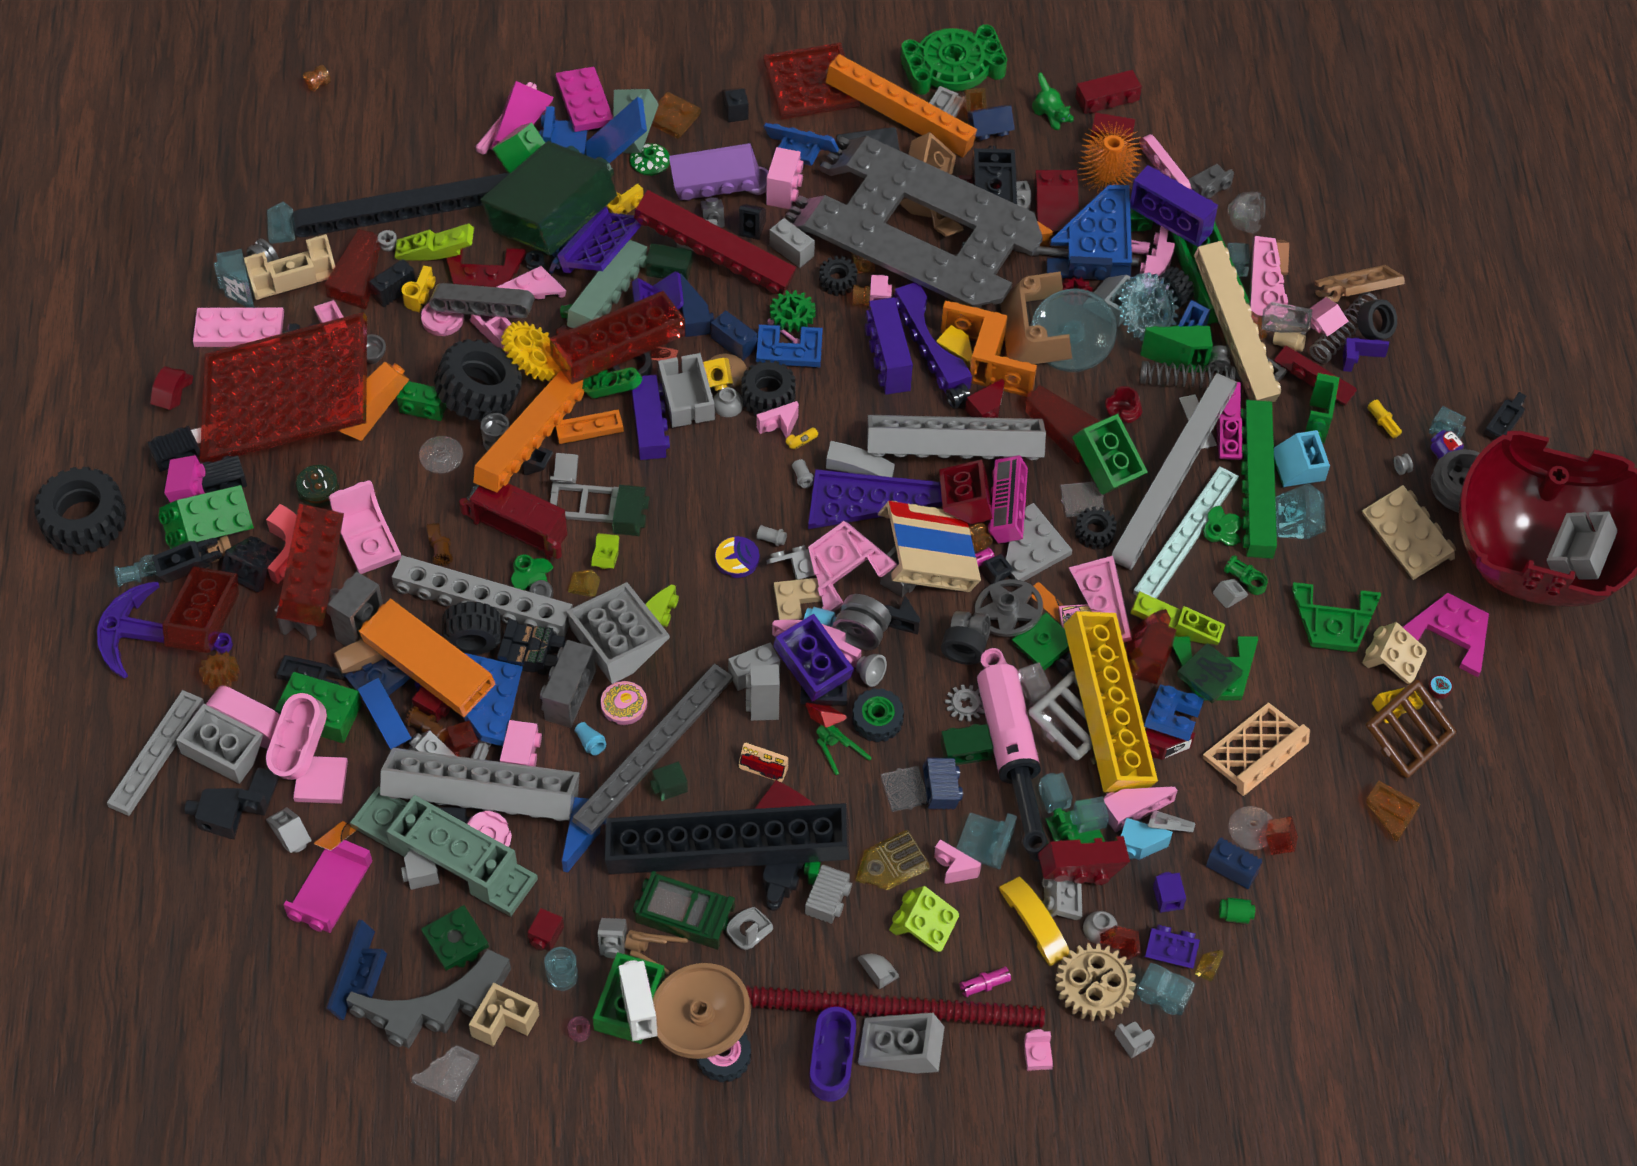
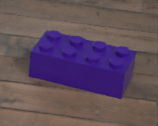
[1130,165,1218,247]
[865,298,913,395]

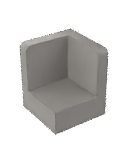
[1115,1022,1155,1058]

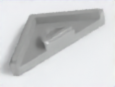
[1148,810,1195,832]

